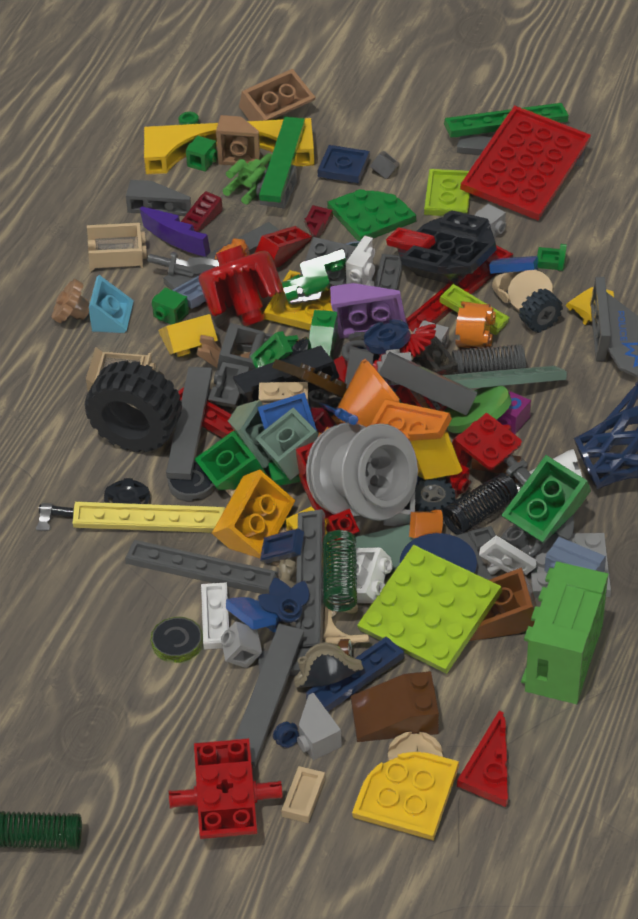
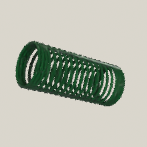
[323,530,357,612]
[0,811,82,850]

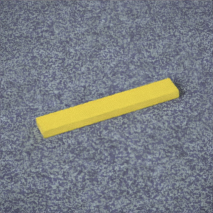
[73,502,225,533]

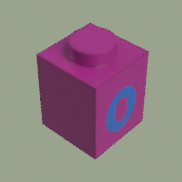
[497,391,531,434]

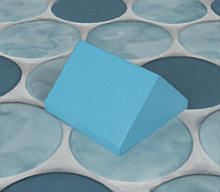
[89,275,134,333]

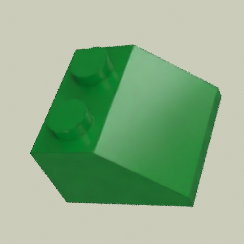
[195,430,267,490]

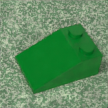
[501,455,591,543]

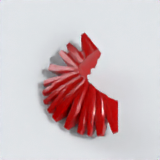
[378,324,436,357]

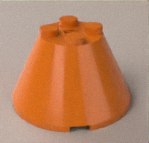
[331,359,400,427]

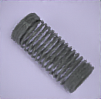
[452,344,526,375]

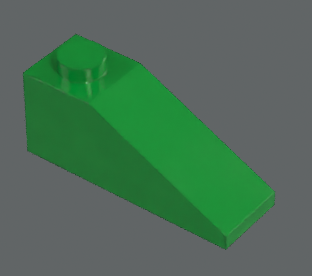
[307,310,338,358]

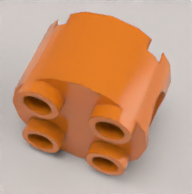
[455,301,496,349]

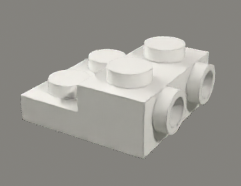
[346,236,375,286]
[329,548,392,603]

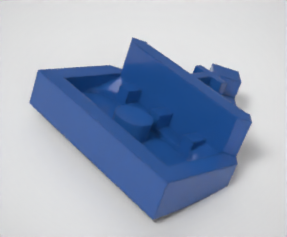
[489,256,539,273]
[226,597,282,632]

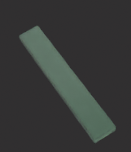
[442,365,567,389]

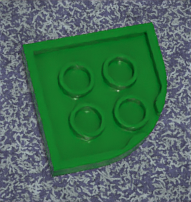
[327,189,416,241]

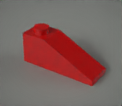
[255,226,312,268]

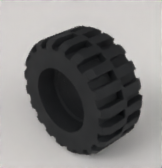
[84,360,182,452]

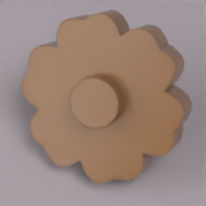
[51,279,90,324]

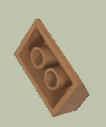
[239,69,316,121]

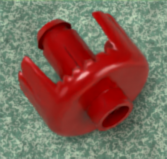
[199,245,284,326]

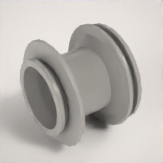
[306,423,418,521]

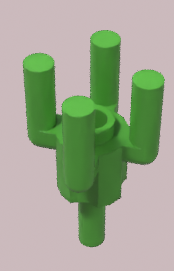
[223,153,272,204]

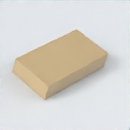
[281,766,325,823]

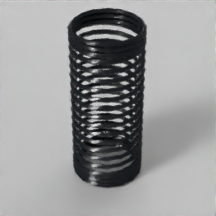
[442,473,518,535]

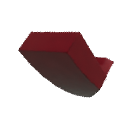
[304,205,333,238]

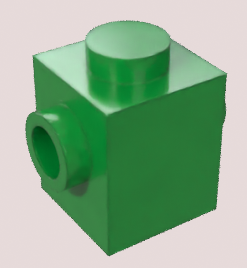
[186,136,218,172]
[152,287,189,325]

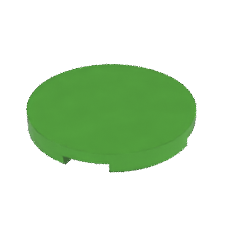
[444,386,512,433]

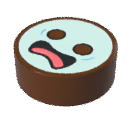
[338,639,352,657]

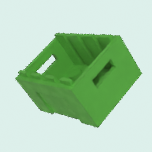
[521,561,609,704]

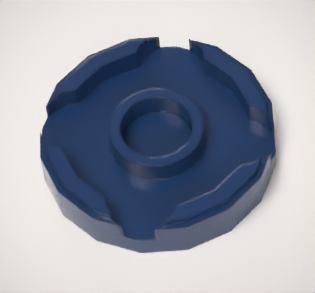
[364,319,411,354]

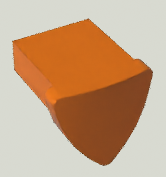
[409,510,443,538]

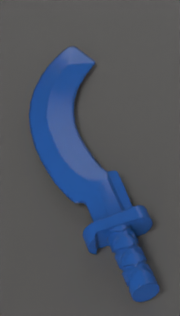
[319,403,358,425]

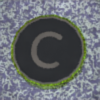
[151,617,203,663]

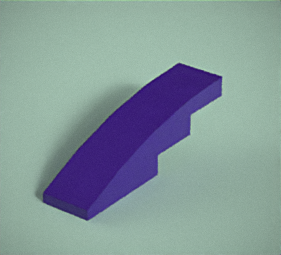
[140,207,210,257]

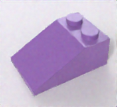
[330,283,407,339]

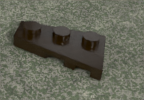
[272,359,348,398]

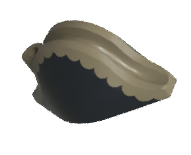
[294,642,363,687]

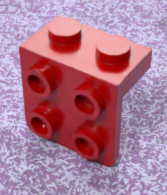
[452,413,522,470]

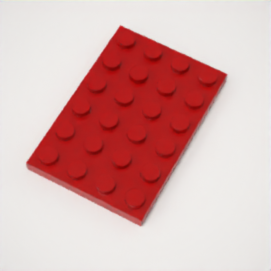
[460,105,591,221]

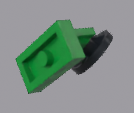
[250,331,310,368]

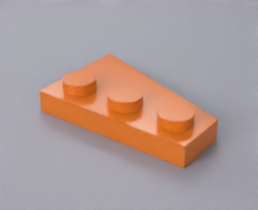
[371,400,452,441]

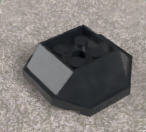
[397,210,497,286]

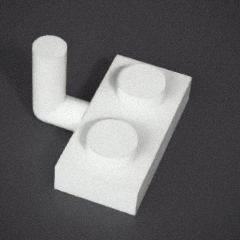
[479,535,536,575]

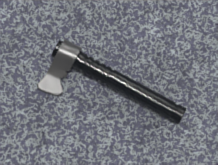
[36,503,74,531]

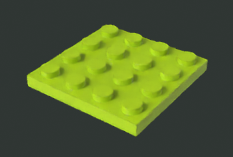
[357,545,502,674]

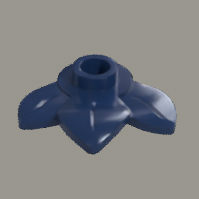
[258,577,309,623]

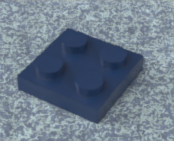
[317,145,370,183]

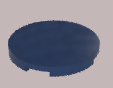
[400,533,477,574]

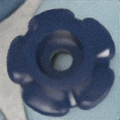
[273,721,299,748]

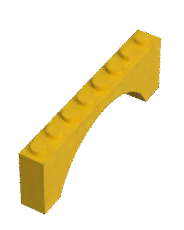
[144,118,314,174]

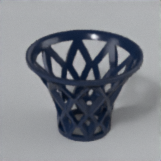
[573,376,638,490]

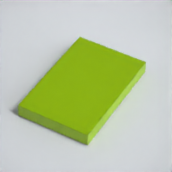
[424,169,470,216]

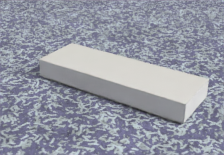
[201,582,229,649]

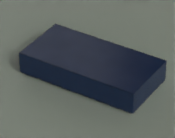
[260,528,304,564]

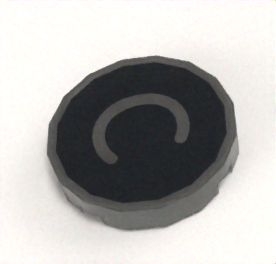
[168,461,216,501]

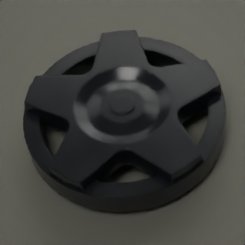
[104,478,150,504]

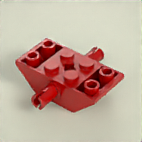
[169,738,283,839]

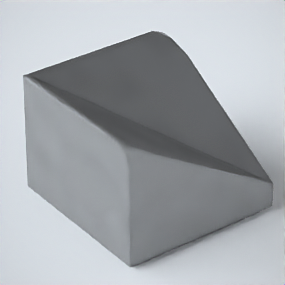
[370,151,399,179]

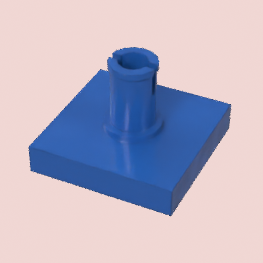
[258,392,317,431]

